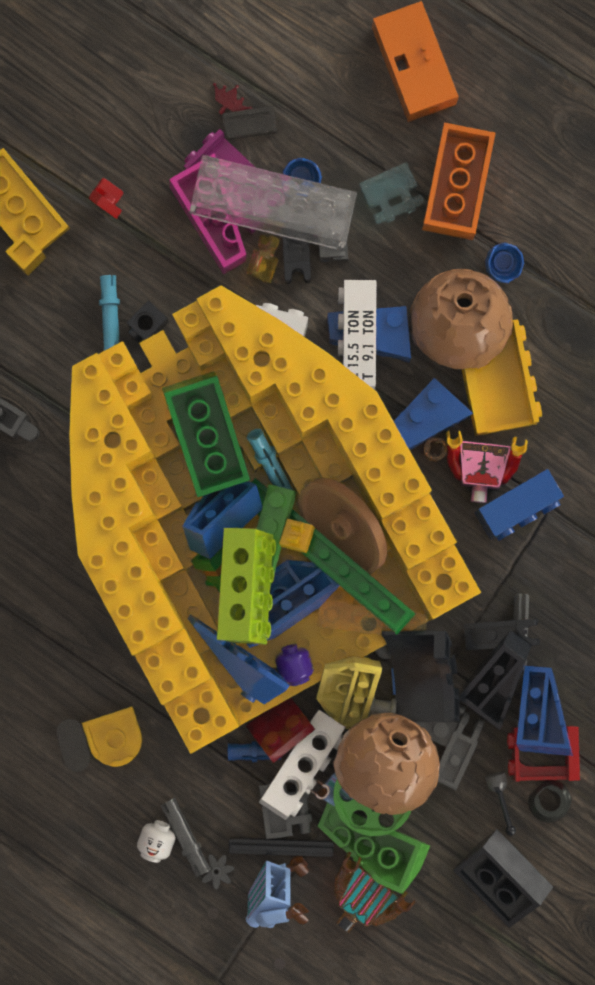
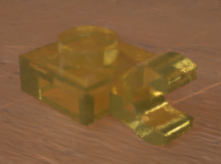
[246,235,279,283]

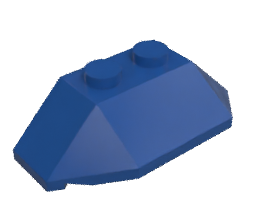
[247,560,339,648]

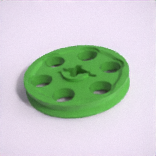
[333,780,411,836]

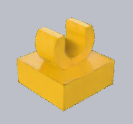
[279,519,315,553]

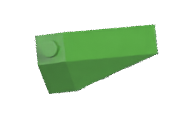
[318,803,430,894]

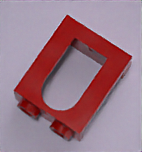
[507,726,580,782]

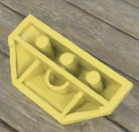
[316,656,382,729]

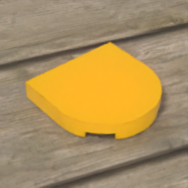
[82,706,142,767]

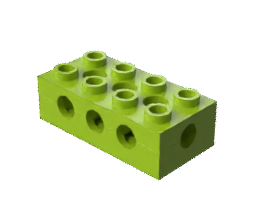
[217,528,276,645]

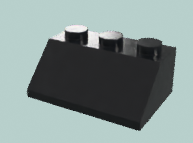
[453,829,553,928]

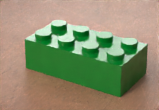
[162,371,250,497]

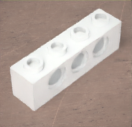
[259,710,345,820]

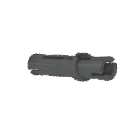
[160,798,211,877]

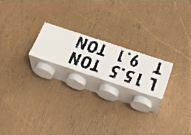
[338,280,376,390]

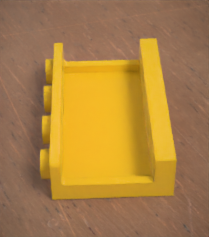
[461,319,542,436]

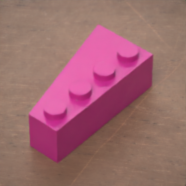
[169,154,246,275]

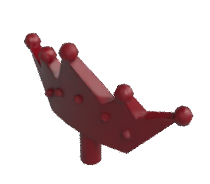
[213,83,252,115]

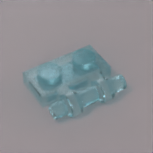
[359,162,424,224]

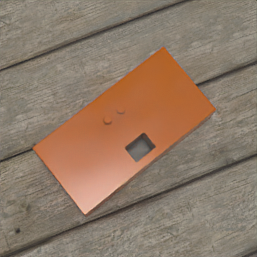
[372,1,459,122]

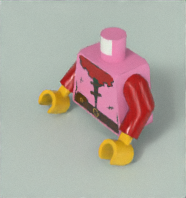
[446,430,528,503]

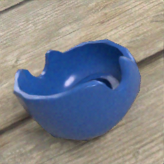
[282,158,322,198]
[484,243,524,283]

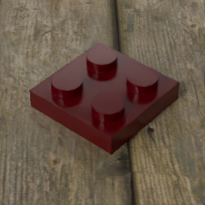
[246,698,316,763]

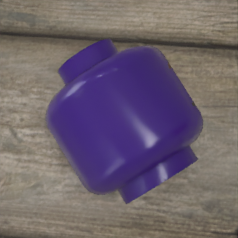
[275,644,314,686]

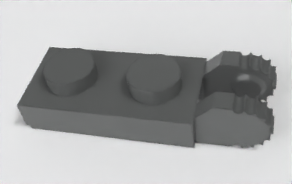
[438,712,485,790]

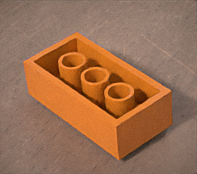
[422,122,495,240]

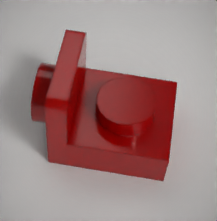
[88,178,124,219]

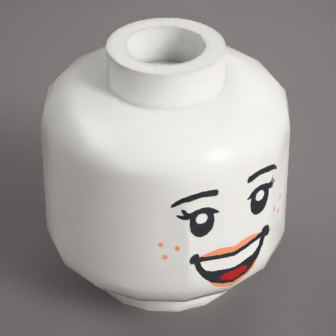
[137,820,176,863]

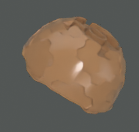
[410,269,513,369]
[333,713,440,815]

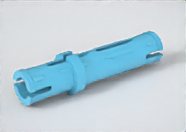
[99,275,120,351]
[247,429,294,490]

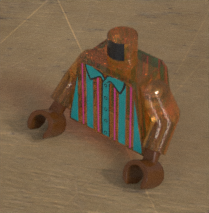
[334,852,415,933]

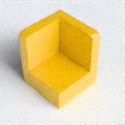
[5,234,46,276]

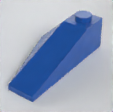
[187,614,290,704]

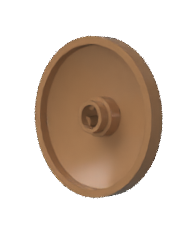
[298,478,387,574]

